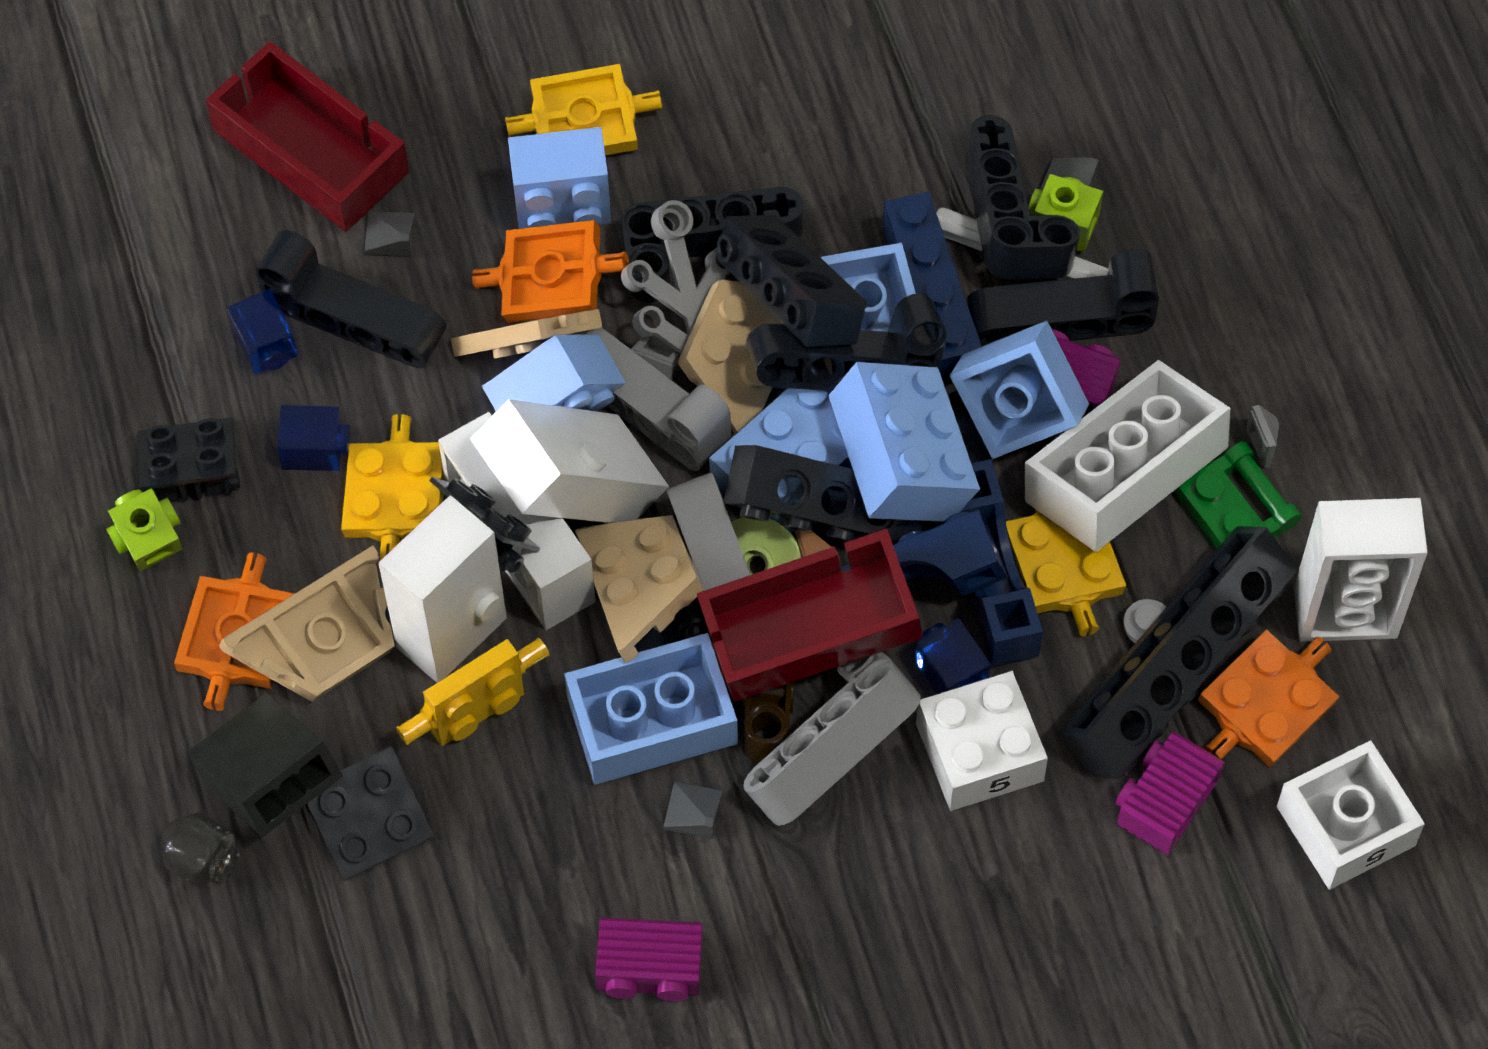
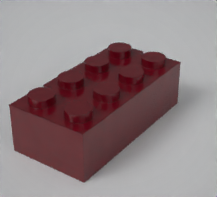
[205,41,409,232]
[696,529,923,702]

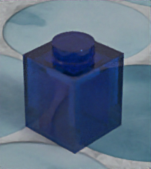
[227,289,298,374]
[277,405,351,471]
[915,618,991,694]

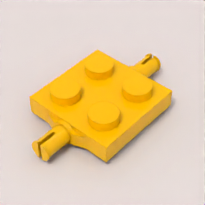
[505,64,662,155]
[341,414,445,565]
[1006,508,1126,637]
[396,638,549,746]

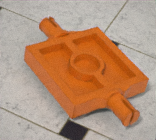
[472,220,629,323]
[174,552,295,711]
[1197,629,1340,768]

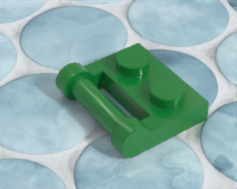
[1174,441,1302,548]

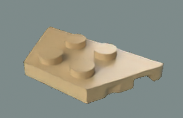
[678,280,783,439]
[451,309,603,359]
[575,515,704,663]
[218,545,395,702]

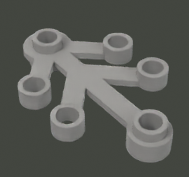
[621,200,731,354]

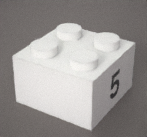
[916,671,1048,811]
[1277,740,1425,890]

